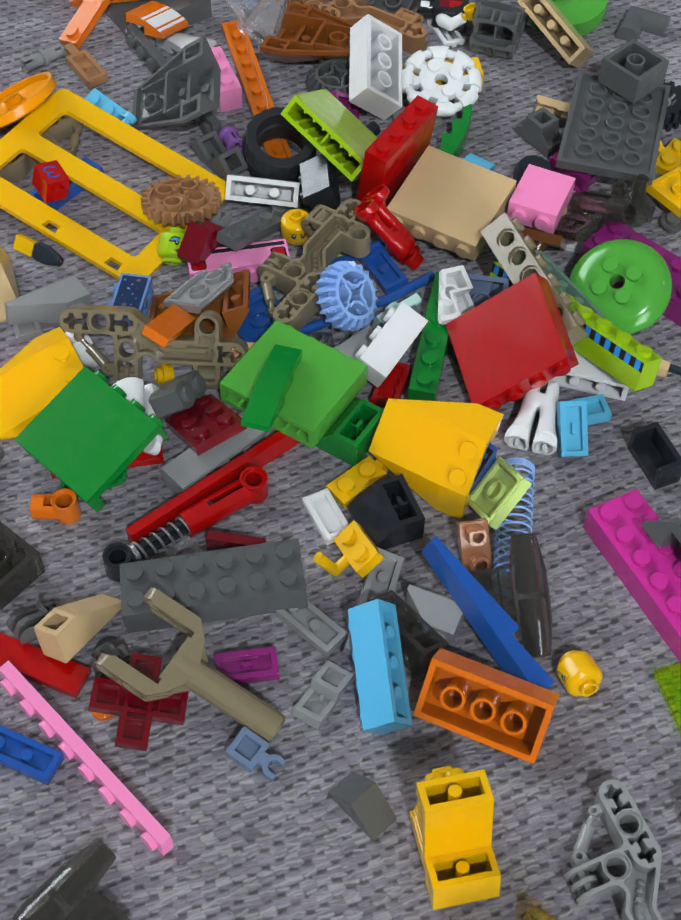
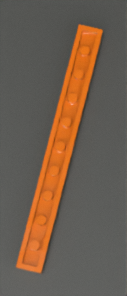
[222,20,292,158]

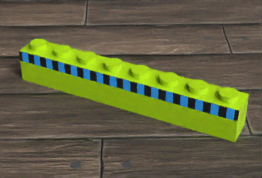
[490,261,662,391]

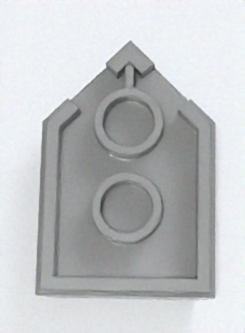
[163,262,234,314]

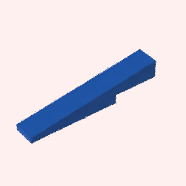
[421,536,555,689]

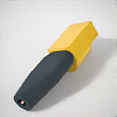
[13,234,64,266]

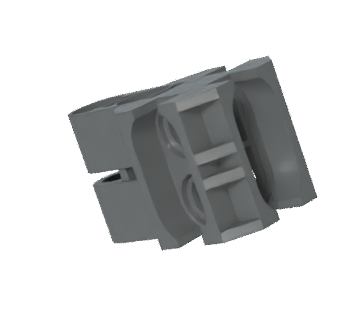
[469,0,529,59]

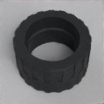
[244,107,316,182]

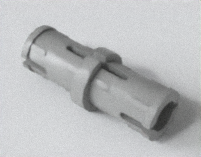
[20,43,65,73]

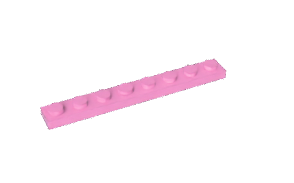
[0,660,174,856]

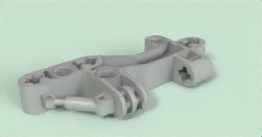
[563,779,663,920]

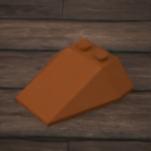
[260,1,354,63]

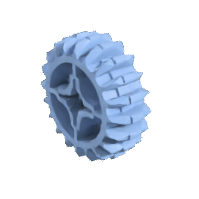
[314,261,379,332]

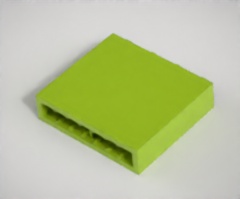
[281,88,377,182]

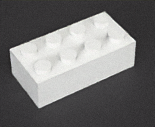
[349,14,402,120]

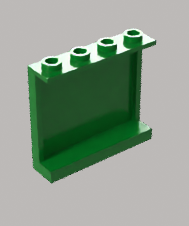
[15,366,168,513]

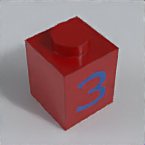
[32,160,70,203]

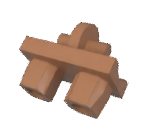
[457,518,493,574]

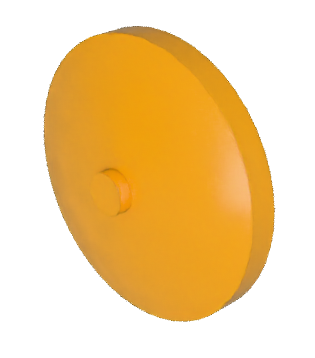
[0,72,57,128]

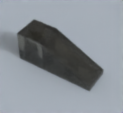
[368,590,449,682]

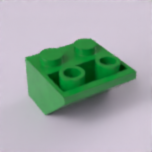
[316,398,384,466]

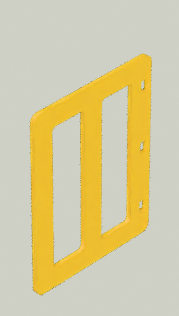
[0,89,226,280]

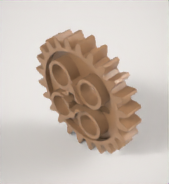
[141,175,221,227]

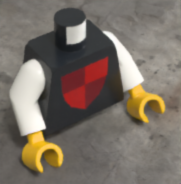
[419,0,476,33]

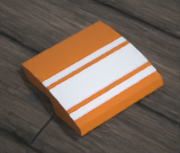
[126,1,188,39]

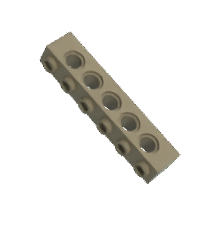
[480,212,588,346]

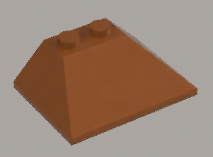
[149,269,251,337]

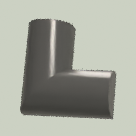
[615,6,671,41]

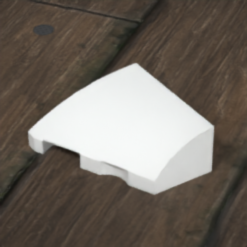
[155,32,217,54]
[438,265,475,325]

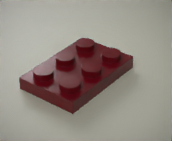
[164,394,247,456]

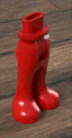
[354,184,424,271]

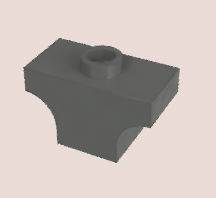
[515,107,562,157]

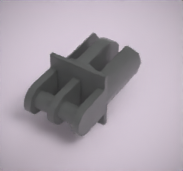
[6,600,56,645]

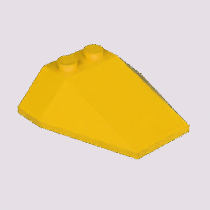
[0,327,83,440]
[368,398,504,520]

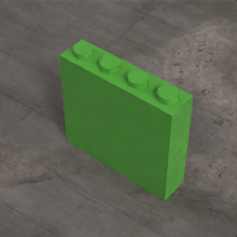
[219,320,368,449]

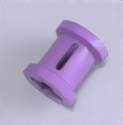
[218,126,245,154]

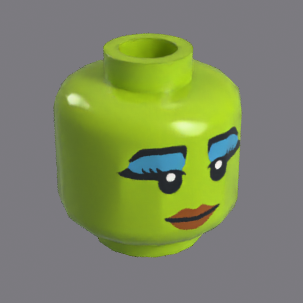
[157,227,186,266]

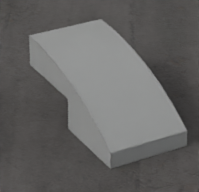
[292,660,354,730]

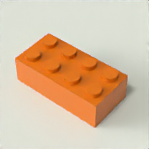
[413,648,560,764]

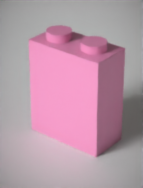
[507,164,576,234]

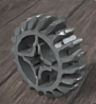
[307,58,350,94]

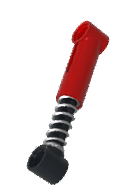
[102,466,268,582]

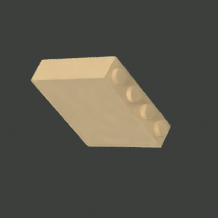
[387,145,517,261]

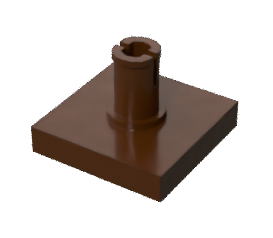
[522,228,568,252]

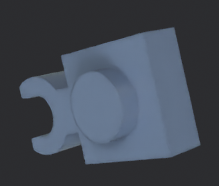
[225,726,285,781]

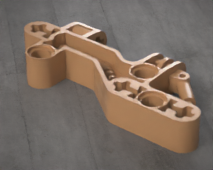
[285,0,427,54]

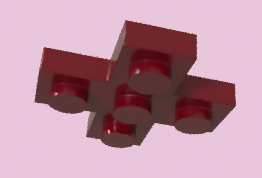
[88,652,189,751]

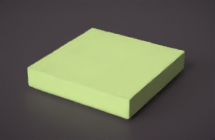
[468,457,532,530]

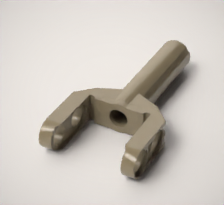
[94,587,286,743]

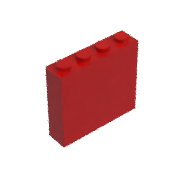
[357,95,439,207]
[446,272,579,411]

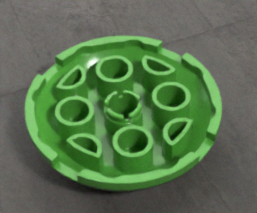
[569,239,672,334]

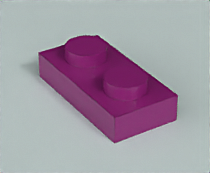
[214,646,280,685]

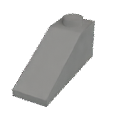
[5,276,91,325]

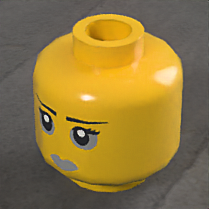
[281,209,310,246]
[556,650,603,697]

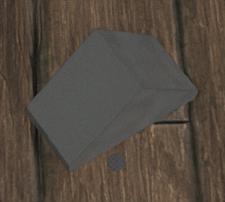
[328,772,397,841]

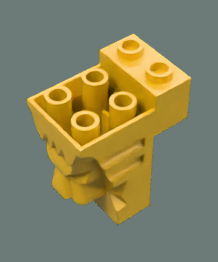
[409,766,501,910]

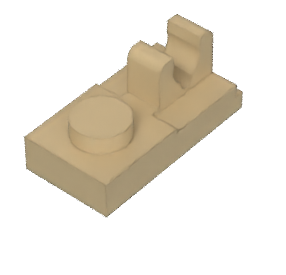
[535,94,571,123]

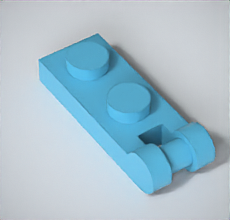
[85,88,138,126]

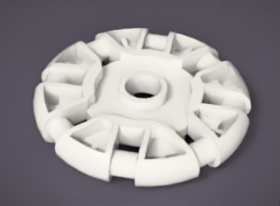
[401,46,482,117]

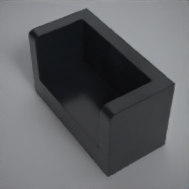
[628,422,681,490]

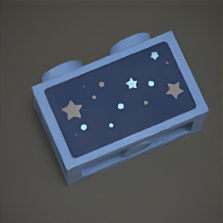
[107,273,154,326]

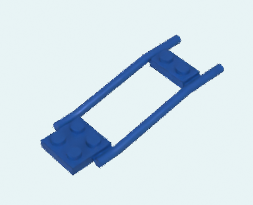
[237,238,435,342]

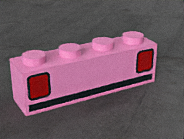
[187,239,290,283]

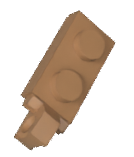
[64,42,109,89]

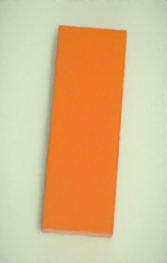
[142,304,196,348]

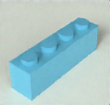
[348,599,413,734]

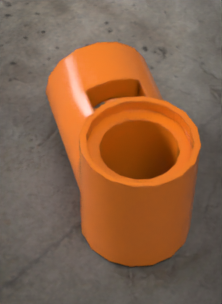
[30,488,81,525]

